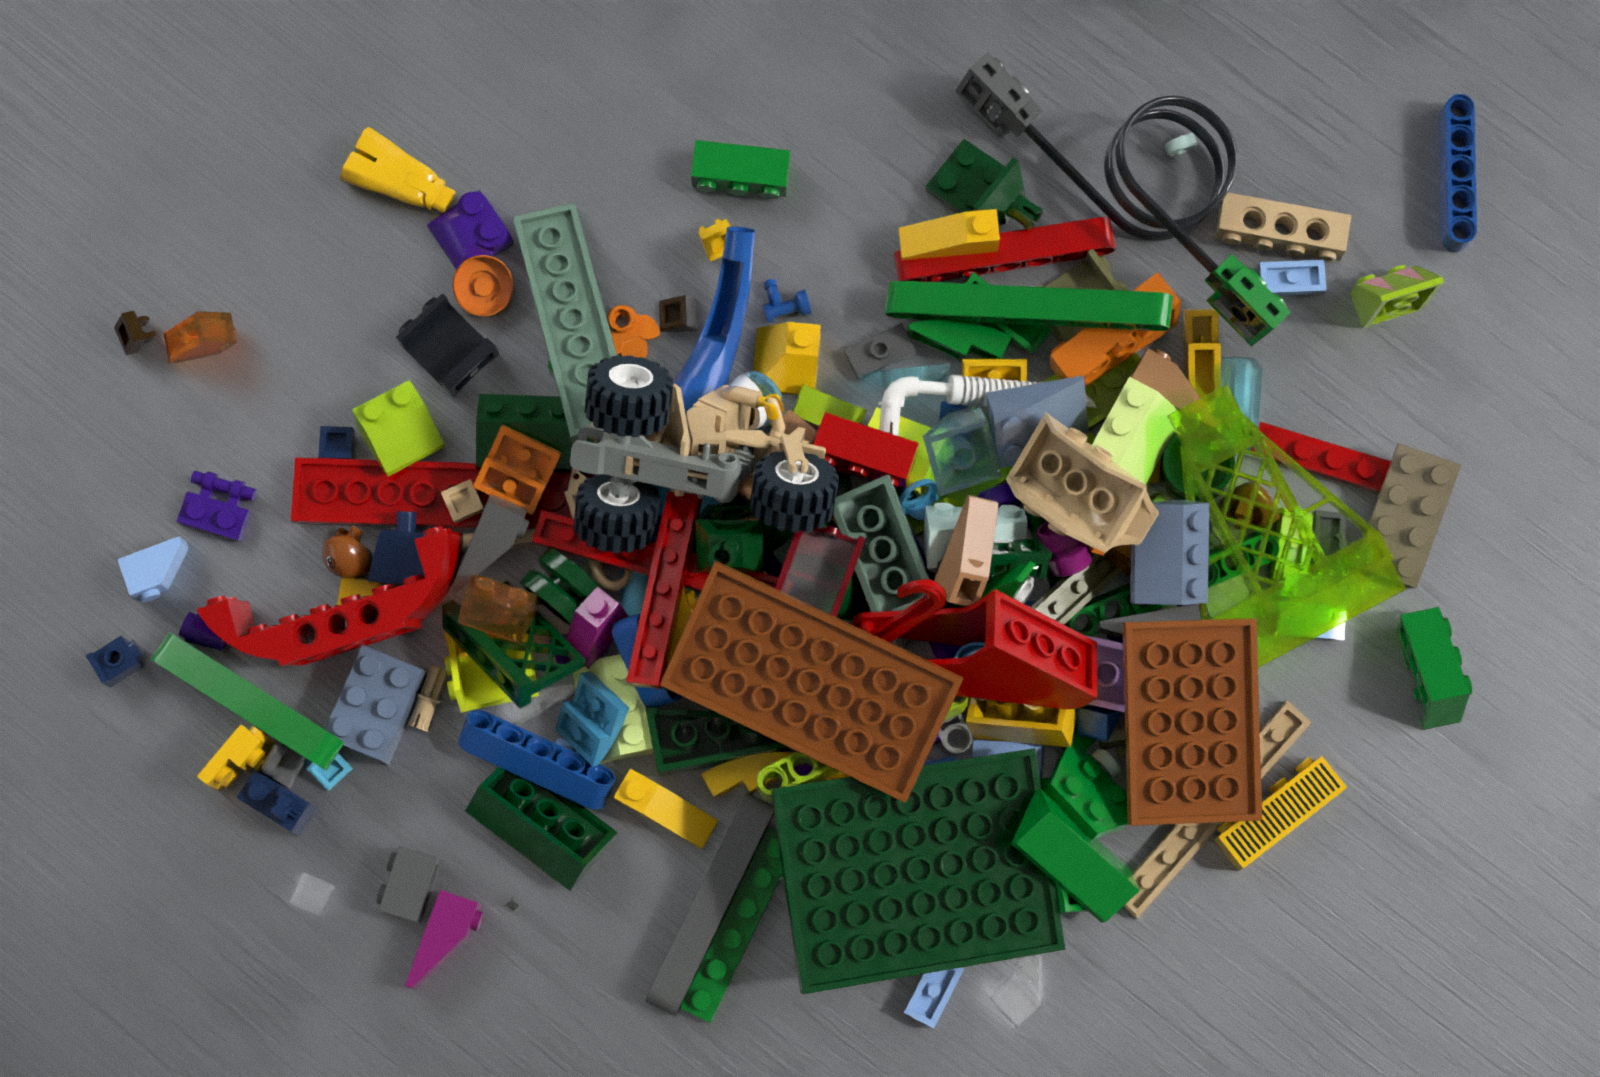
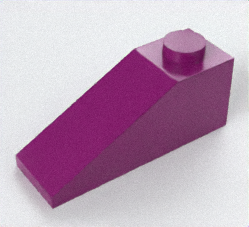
[405,890,484,989]

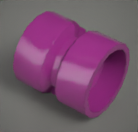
[1036,521,1092,577]

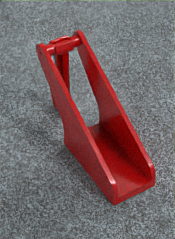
[852,579,1097,710]

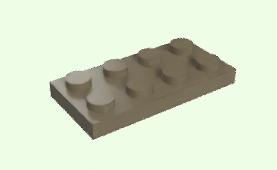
[1353,443,1461,588]

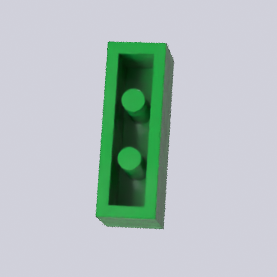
[691,140,791,199]

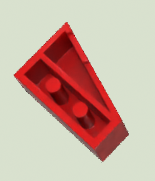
[813,412,919,488]

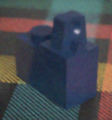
[236,769,317,836]

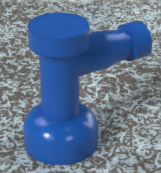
[763,279,812,323]

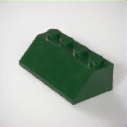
[476,394,594,474]
[465,767,618,891]

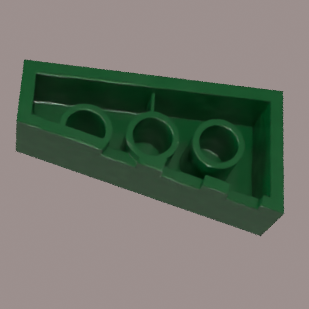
[646,707,790,777]

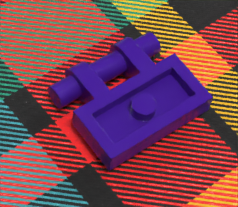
[176,471,257,542]

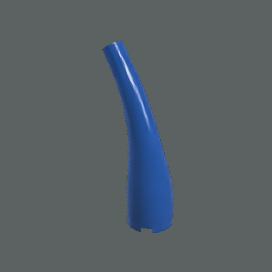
[673,227,755,414]

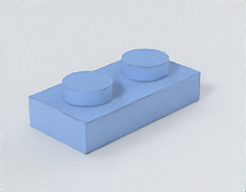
[1258,260,1326,296]
[904,967,965,1029]

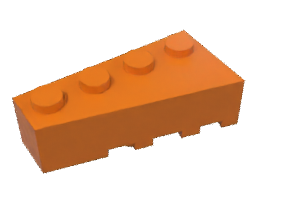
[1050,272,1181,387]

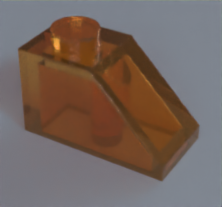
[164,311,237,364]

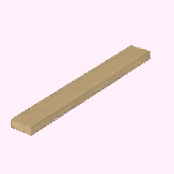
[1123,700,1312,919]

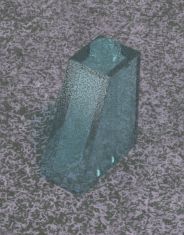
[1220,356,1263,450]

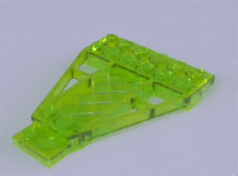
[1167,385,1406,668]

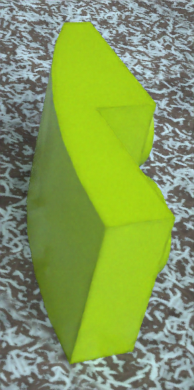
[792,384,867,426]

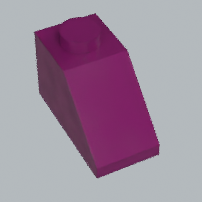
[566,587,629,669]

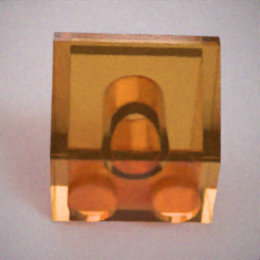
[458,574,542,644]

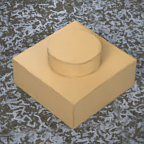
[441,479,484,524]

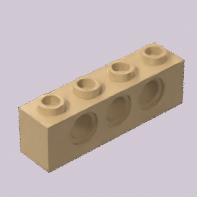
[1214,193,1352,262]

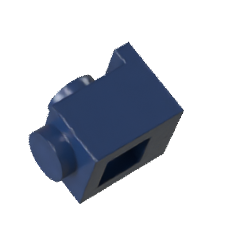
[86,636,144,688]

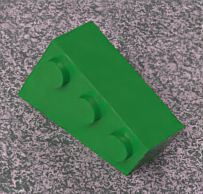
[1397,607,1472,730]

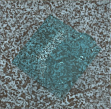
[880,363,951,401]

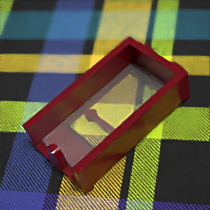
[775,525,865,617]

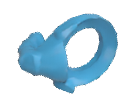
[899,479,938,521]

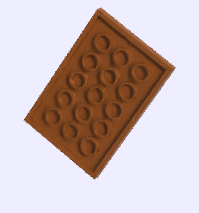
[1122,618,1262,826]

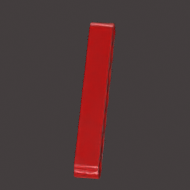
[894,217,1116,282]

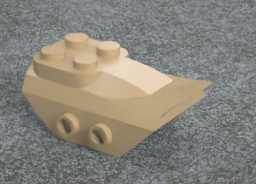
[1006,412,1159,553]

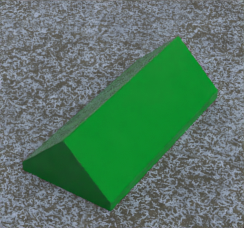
[1011,789,1140,923]

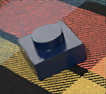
[318,426,355,459]

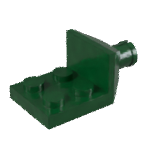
[925,139,1043,230]
[695,505,767,573]

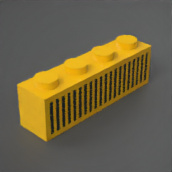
[1213,756,1347,871]

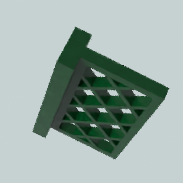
[442,580,586,709]

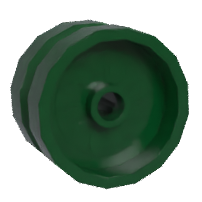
[1159,427,1235,503]
[519,547,602,626]

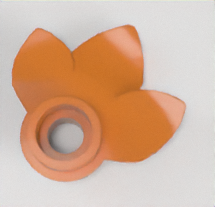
[606,305,661,358]

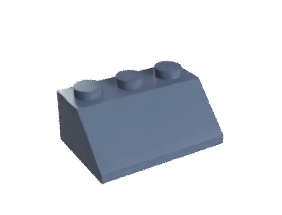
[1130,500,1209,605]

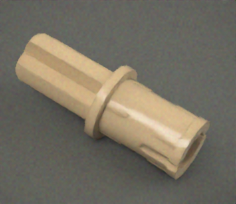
[408,665,448,732]

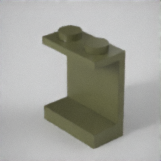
[1036,249,1129,343]

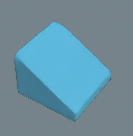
[303,752,353,791]

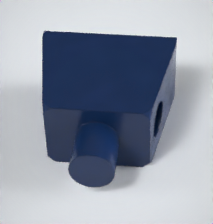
[368,511,425,584]

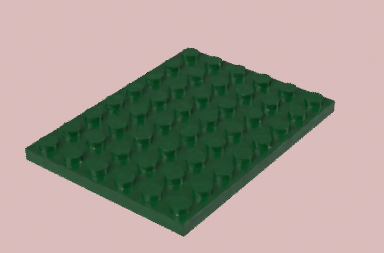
[770,748,1066,994]

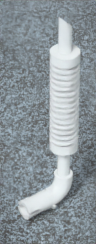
[878,375,1097,436]

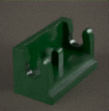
[988,539,1052,581]

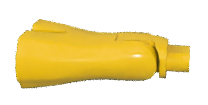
[340,126,456,213]

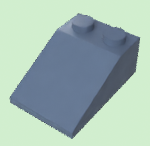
[986,375,1088,468]

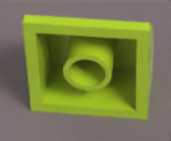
[352,380,445,477]

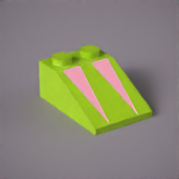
[1350,265,1444,328]

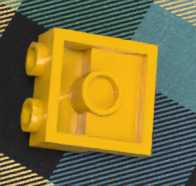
[197,724,275,792]

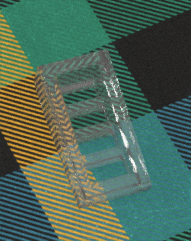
[509,684,576,726]

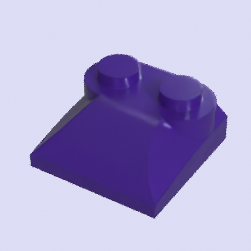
[427,190,515,270]

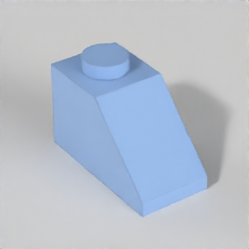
[117,536,189,602]

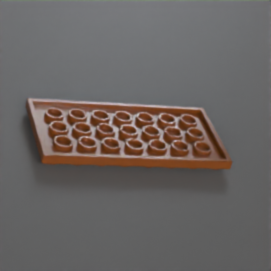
[660,561,964,803]

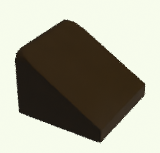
[659,295,700,332]

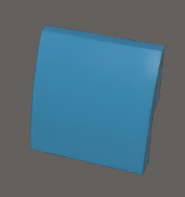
[555,671,629,767]

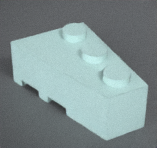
[923,503,1027,568]

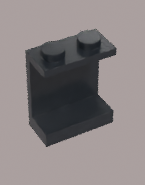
[396,293,499,398]

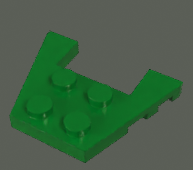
[1044,718,1128,840]

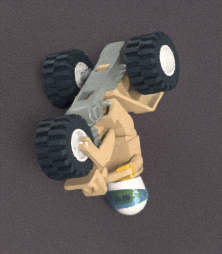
[570,355,839,553]

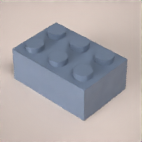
[325,645,427,766]

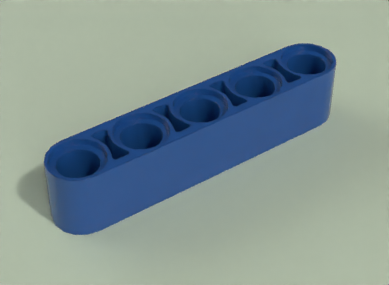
[1439,94,1477,253]
[458,710,616,810]

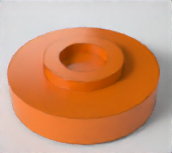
[453,255,514,317]

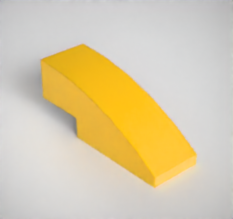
[1183,308,1221,408]
[701,752,806,800]

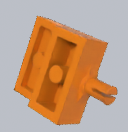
[473,425,562,515]

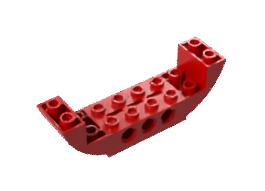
[197,526,463,667]

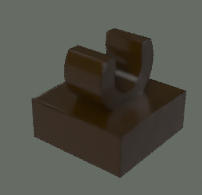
[114,310,156,355]

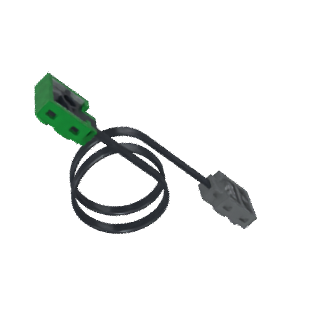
[955,52,1291,347]

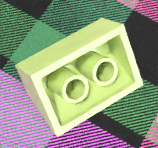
[1092,377,1183,485]
[573,654,654,764]

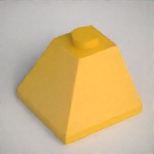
[753,322,821,395]

